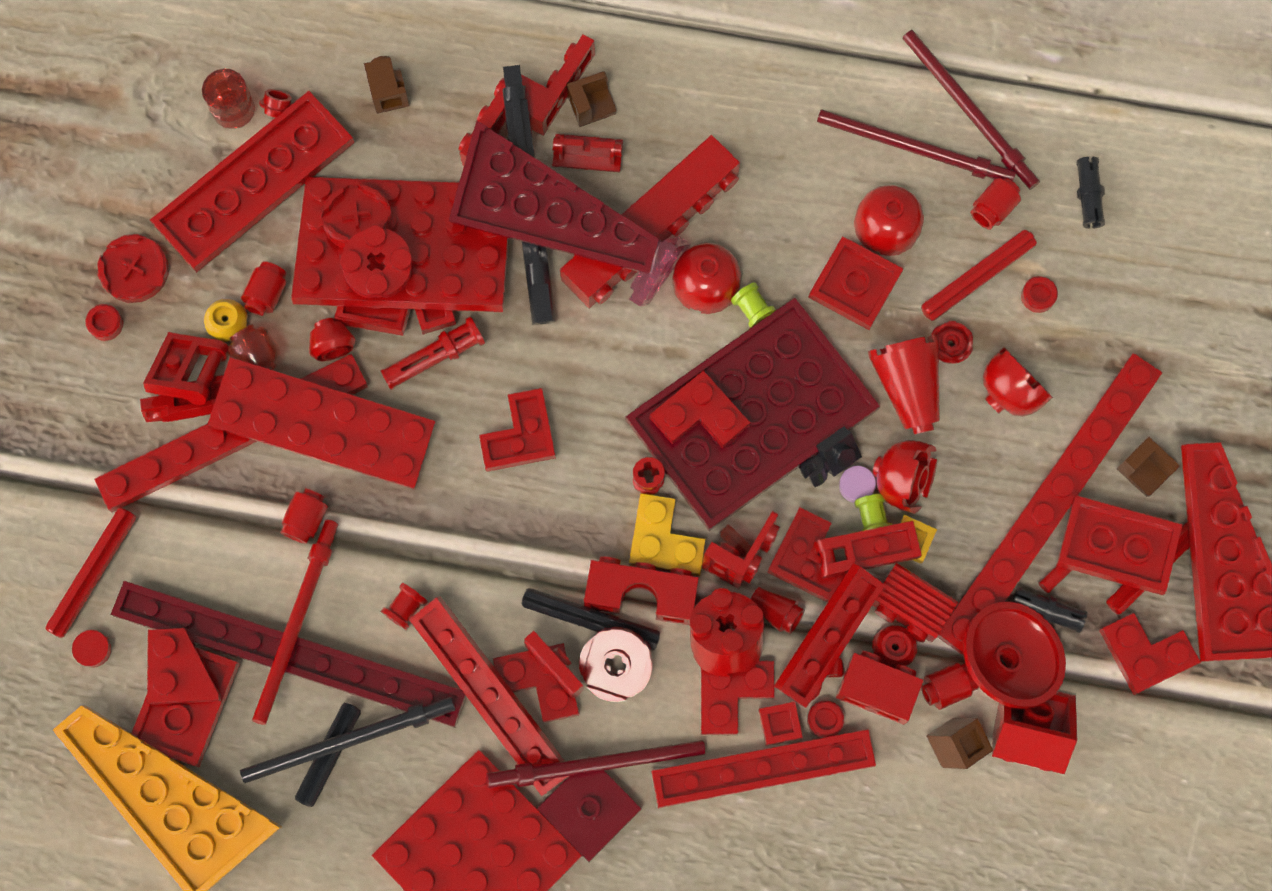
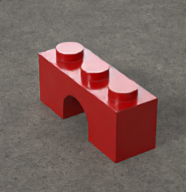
[584,556,699,626]

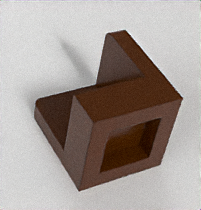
[567,71,616,127]
[1117,437,1180,497]
[927,718,993,769]

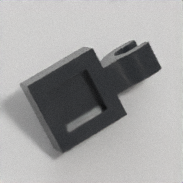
[799,426,862,487]

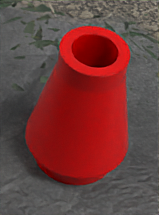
[750,587,805,634]

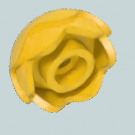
[204,299,248,342]

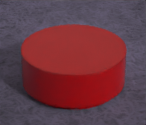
[1021,276,1058,313]
[85,304,123,341]
[72,630,111,668]
[807,701,844,738]

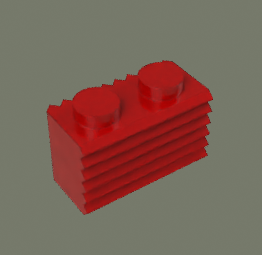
[872,563,958,643]

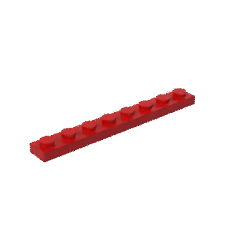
[94,354,368,513]

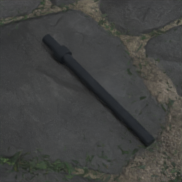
[240,696,456,784]

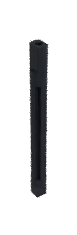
[502,65,556,325]

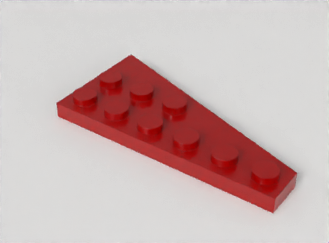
[1181,442,1272,662]

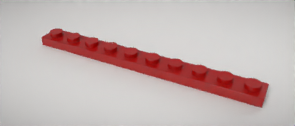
[937,353,1163,656]

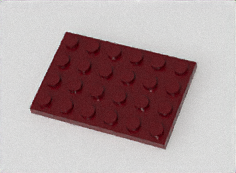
[625,297,880,532]

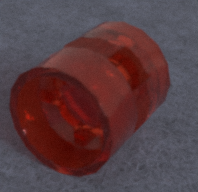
[202,68,255,129]

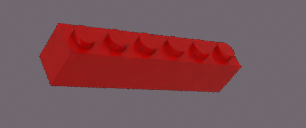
[560,134,740,309]

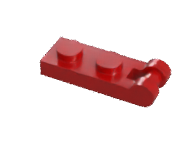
[813,521,922,579]

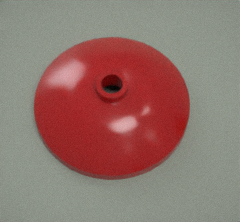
[963,602,1066,709]

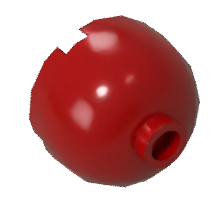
[854,185,924,256]
[672,242,742,314]
[983,347,1053,417]
[873,440,937,514]

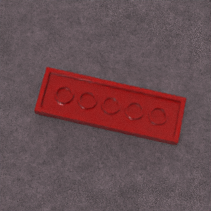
[150,91,355,273]
[207,357,436,490]

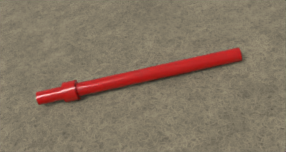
[252,519,339,725]

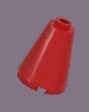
[868,334,940,435]

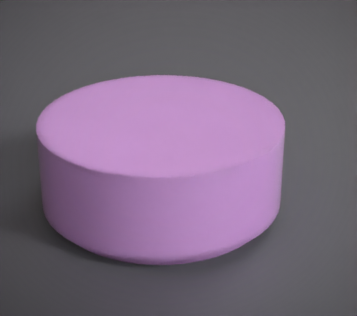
[839,466,876,503]

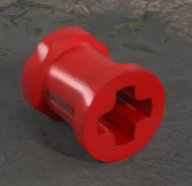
[633,457,665,495]
[380,582,428,631]

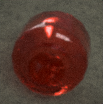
[228,324,281,370]

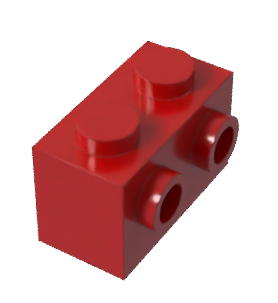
[835,651,924,725]

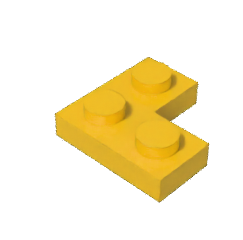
[629,493,705,577]

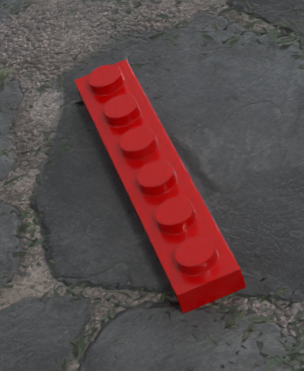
[409,596,568,796]
[651,729,876,808]

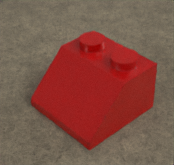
[992,691,1077,775]

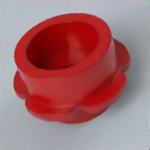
[259,89,292,118]

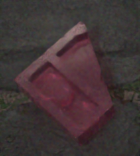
[629,237,692,307]

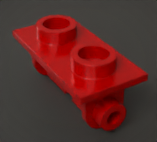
[552,134,623,173]

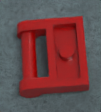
[143,332,230,406]

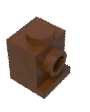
[364,56,410,114]

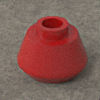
[309,318,356,362]

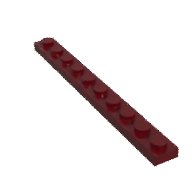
[110,581,466,728]

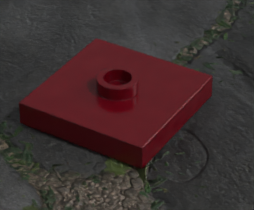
[537,756,642,862]

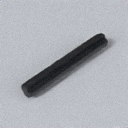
[521,588,660,650]

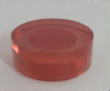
[719,524,751,558]

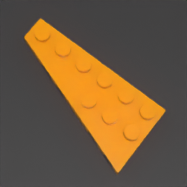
[53,705,282,891]

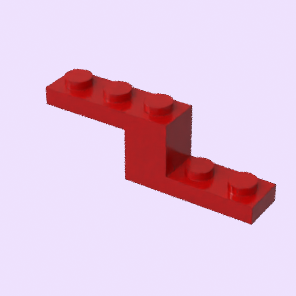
[459,34,595,166]

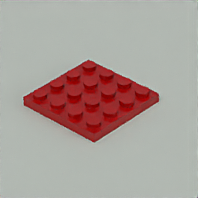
[371,750,582,891]

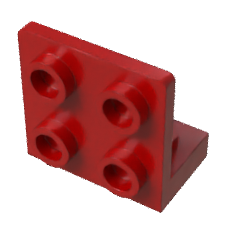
[702,511,781,589]

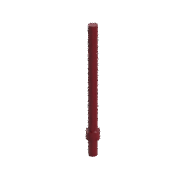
[902,30,1040,190]
[817,109,1016,181]
[486,740,705,788]

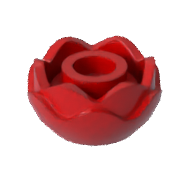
[931,321,973,364]
[872,625,917,668]

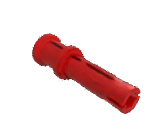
[380,316,485,390]

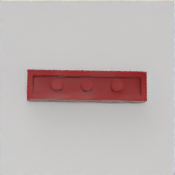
[774,563,885,708]

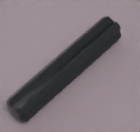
[295,702,361,807]

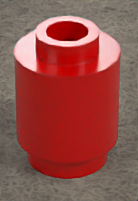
[970,178,1021,230]
[241,261,287,316]
[280,488,328,544]
[921,663,979,710]

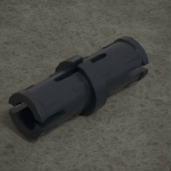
[1076,156,1105,229]
[1012,587,1088,633]

